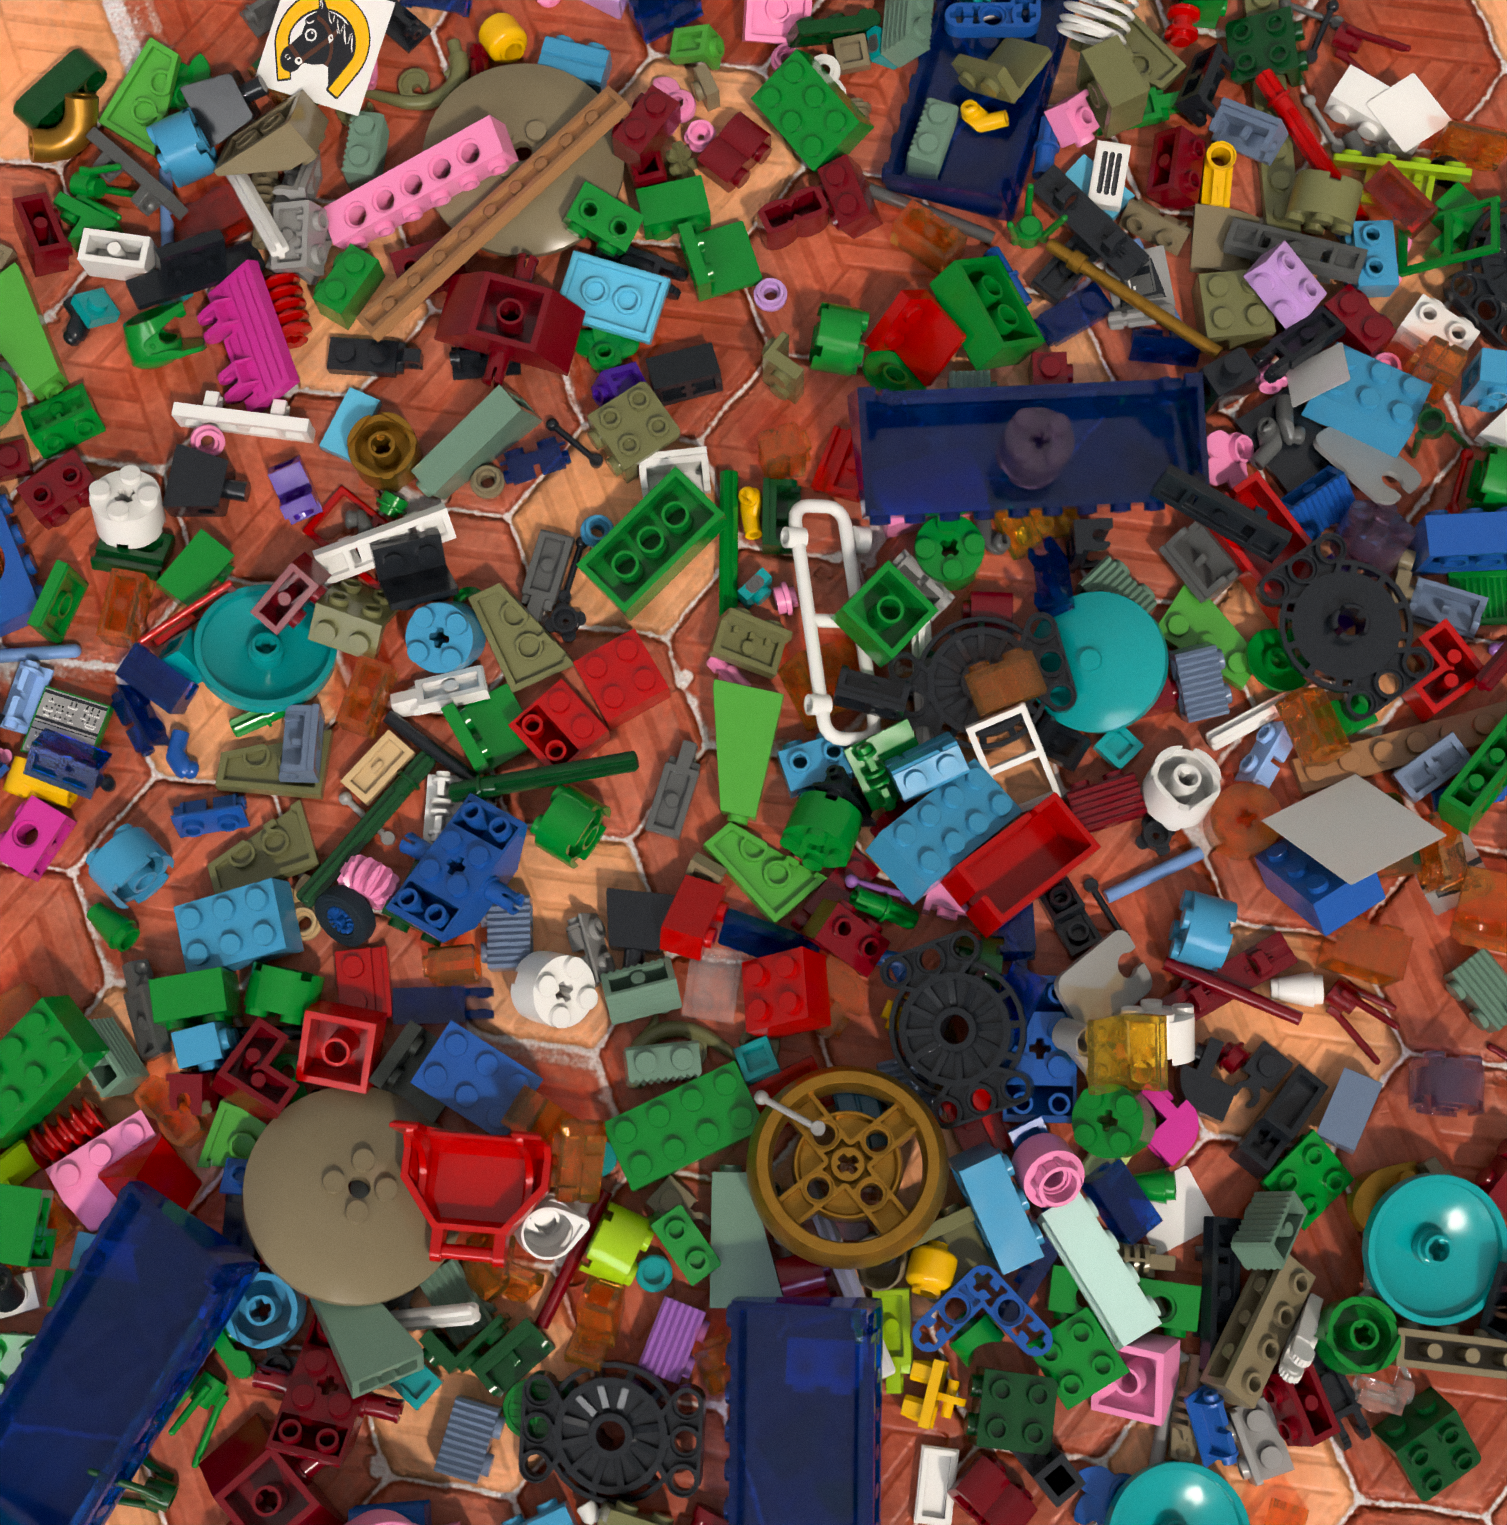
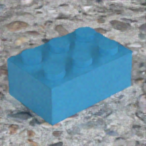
[1301,342,1432,458]
[173,878,304,973]
[948,1141,1045,1275]

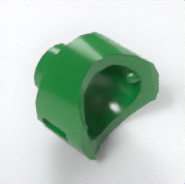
[949,1310,1005,1368]

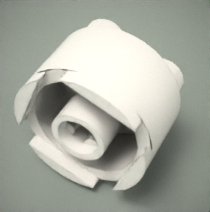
[89,465,166,549]
[1140,745,1222,831]
[511,950,598,1028]
[1120,998,1195,1067]

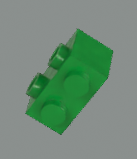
[635,175,711,241]
[562,181,645,257]
[313,243,385,330]
[156,529,235,610]

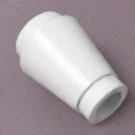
[1270,971,1324,1007]

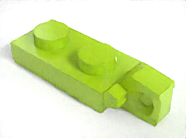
[872,1288,913,1394]

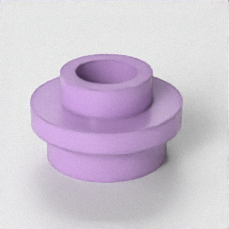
[754,278,787,312]

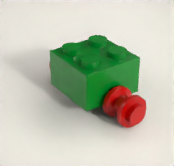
[1164,0,1228,48]

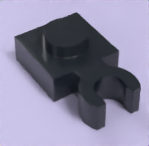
[1233,1041,1293,1108]

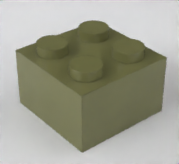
[1076,34,1150,139]
[1191,269,1276,354]

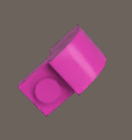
[1140,1082,1199,1167]

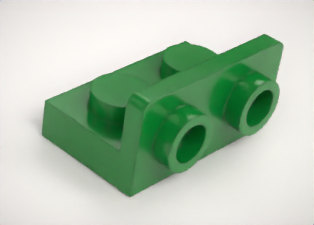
[21,383,106,459]
[647,1204,721,1286]

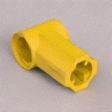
[1199,141,1237,208]
[2,756,80,808]

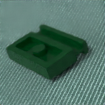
[90,533,176,581]

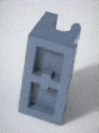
[1209,97,1289,166]
[1404,577,1489,641]
[279,704,325,783]
[1391,731,1472,803]
[1317,1067,1383,1155]

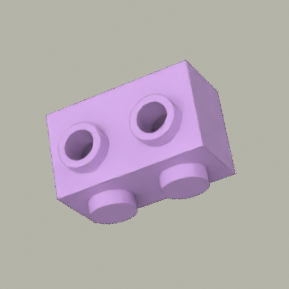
[1243,240,1327,329]

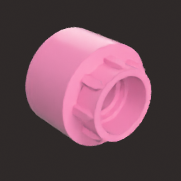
[1011,1133,1085,1208]

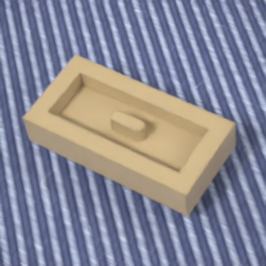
[341,729,416,806]

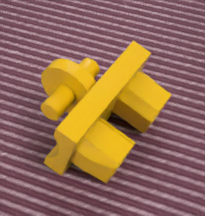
[901,1359,967,1430]

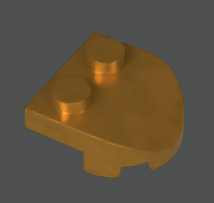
[1347,1160,1418,1232]

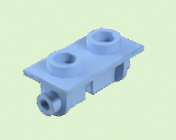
[0,660,54,735]
[1234,721,1296,794]

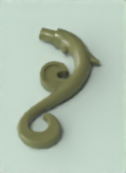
[336,39,469,127]
[628,1014,780,1089]

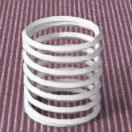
[1056,0,1139,45]

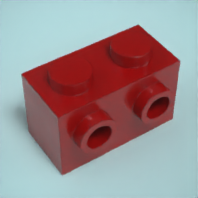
[660,874,730,962]

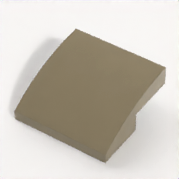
[1189,203,1260,273]

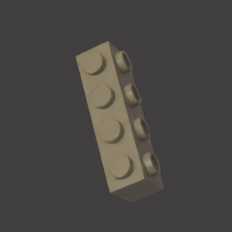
[1199,1254,1316,1409]
[1391,1320,1507,1379]

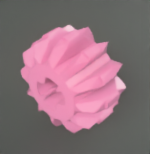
[337,855,401,910]

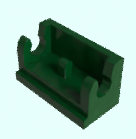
[762,478,801,555]
[469,1316,556,1398]

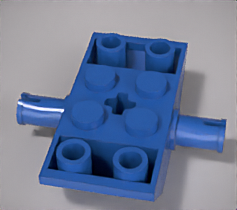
[386,793,528,943]
[965,974,1112,1124]

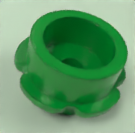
[376,490,409,519]

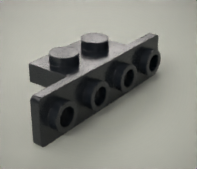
[126,229,265,310]

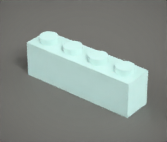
[1036,1191,1162,1351]

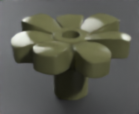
[664,141,698,180]

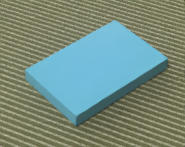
[560,250,671,345]

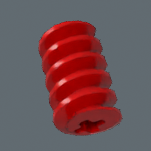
[264,273,313,349]
[27,1096,111,1171]

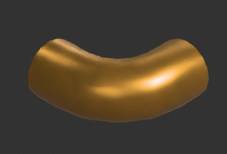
[28,92,99,163]

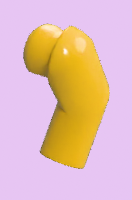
[960,99,1009,133]
[738,486,763,540]

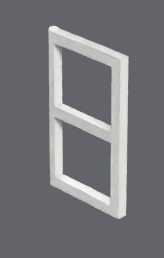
[965,702,1062,814]

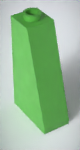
[0,262,70,402]
[713,679,784,826]

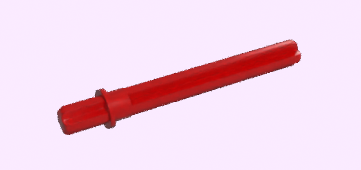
[1255,68,1369,221]

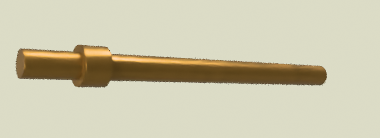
[1045,238,1223,360]

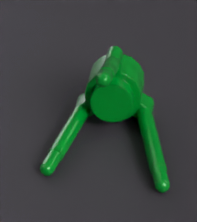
[70,163,136,221]
[1007,183,1068,249]
[151,1370,230,1468]

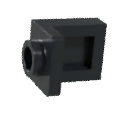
[1030,714,1091,772]

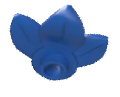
[1073,1466,1132,1525]

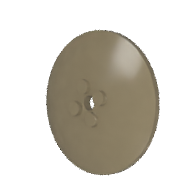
[423,63,625,258]
[242,1087,460,1306]

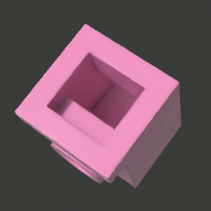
[1044,89,1100,148]
[921,883,970,921]

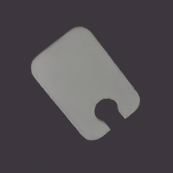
[1313,426,1422,507]
[1054,930,1152,1033]

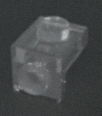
[1352,1366,1415,1416]

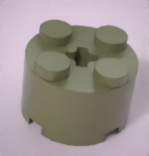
[1284,169,1363,236]

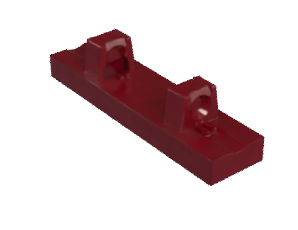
[1161,931,1299,1021]

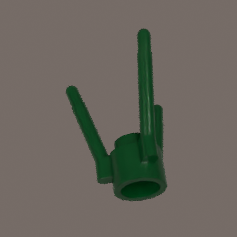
[1410,403,1470,459]
[87,1444,180,1514]

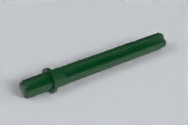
[296,751,436,908]
[448,751,639,803]

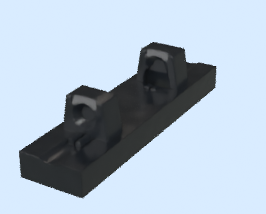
[1033,164,1150,284]
[1150,463,1293,564]
[1192,1216,1242,1369]

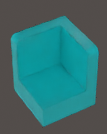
[155,628,203,690]

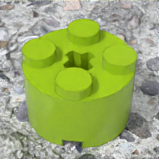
[578,1201,655,1288]

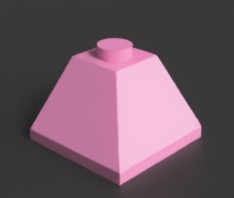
[1091,1333,1180,1426]

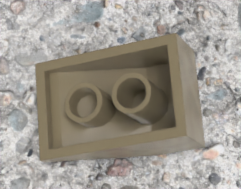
[213,89,329,176]

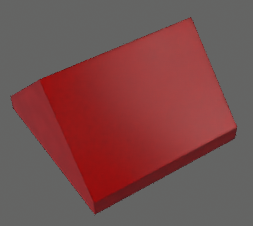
[98,1132,202,1225]

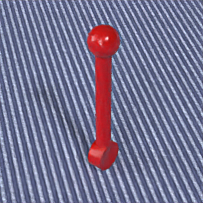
[1444,448,1474,514]

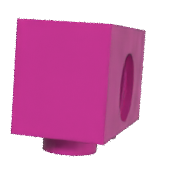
[0,795,78,882]

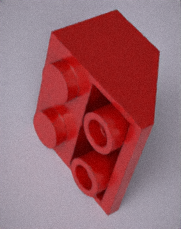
[508,679,611,766]

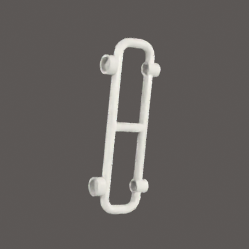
[780,499,886,746]

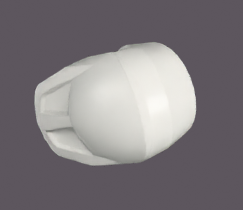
[514,1189,592,1260]

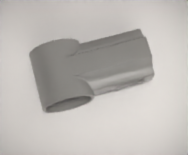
[1052,1017,1118,1085]

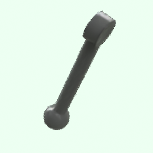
[1278,0,1344,31]

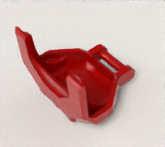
[389,1120,553,1268]

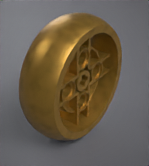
[746,1065,949,1270]

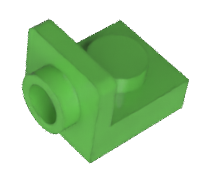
[669,24,725,70]

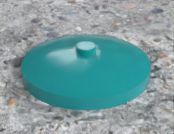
[193,584,337,713]
[1033,591,1169,733]
[1362,1173,1507,1326]
[1104,1461,1250,1525]

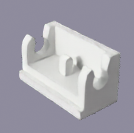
[639,446,711,498]

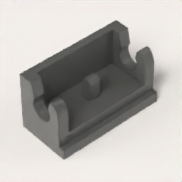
[1158,521,1243,603]

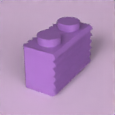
[638,1295,711,1384]

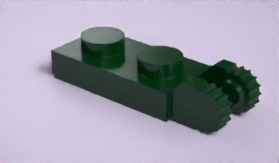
[786,8,881,49]

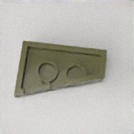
[1069,0,1187,91]
[468,582,575,693]
[215,729,334,800]
[207,799,321,894]

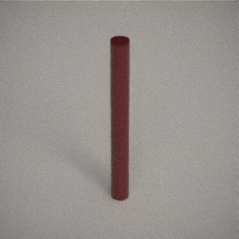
[1161,956,1303,1026]
[535,1188,612,1329]

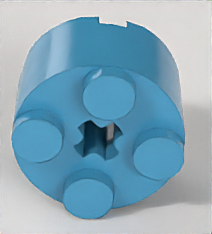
[146,107,219,188]
[405,601,486,673]
[85,823,174,909]
[1168,889,1238,971]
[223,1272,307,1349]

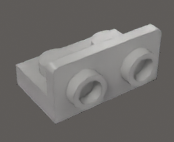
[271,200,329,276]
[1225,1396,1295,1487]

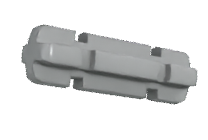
[1108,304,1176,330]

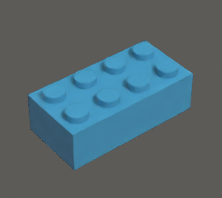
[865,758,1022,905]

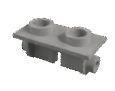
[892,549,955,621]
[566,913,615,987]

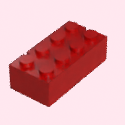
[1194,471,1313,629]
[940,792,1101,938]

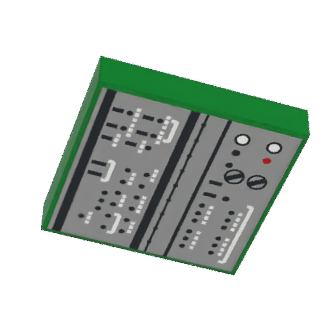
[20,686,114,774]

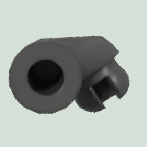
[1342,130,1391,158]
[1275,394,1305,446]
[1249,417,1282,470]
[345,509,374,557]
[974,509,1011,555]

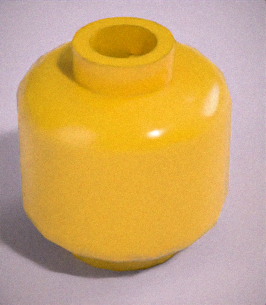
[478,13,528,64]
[906,1240,958,1299]

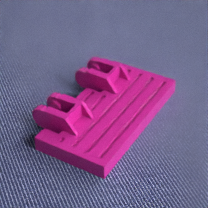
[197,259,300,413]

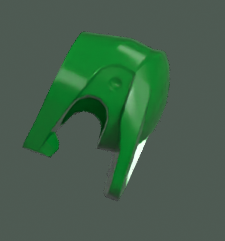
[123,300,207,370]

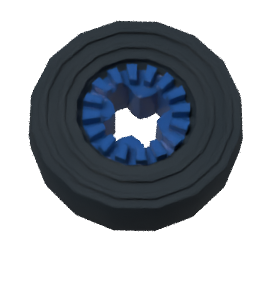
[315,885,376,947]

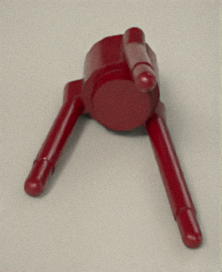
[1331,21,1411,76]
[1323,978,1400,1065]

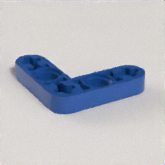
[944,0,1041,38]
[911,1265,1053,1357]

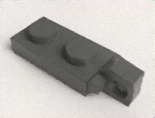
[521,529,575,624]
[645,740,701,841]
[122,959,172,1063]

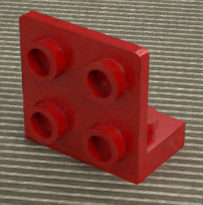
[865,289,966,386]

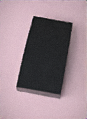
[1038,876,1102,960]

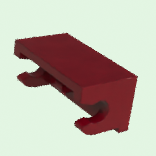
[166,1069,224,1115]

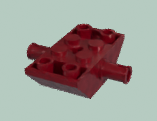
[434,253,586,388]
[252,1313,405,1468]
[199,1413,347,1525]

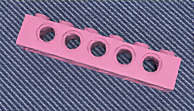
[323,115,519,250]

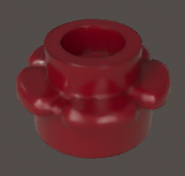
[1218,1041,1250,1075]

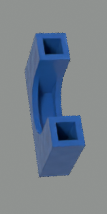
[0,493,44,637]

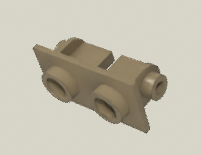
[1118,198,1192,256]

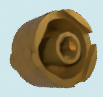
[347,412,423,492]

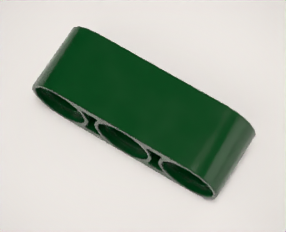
[13,48,107,129]

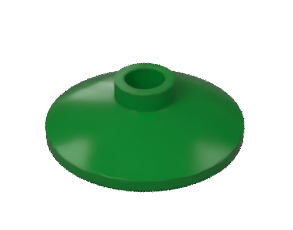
[862,350,927,402]
[1246,628,1307,693]

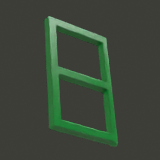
[1398,195,1501,277]

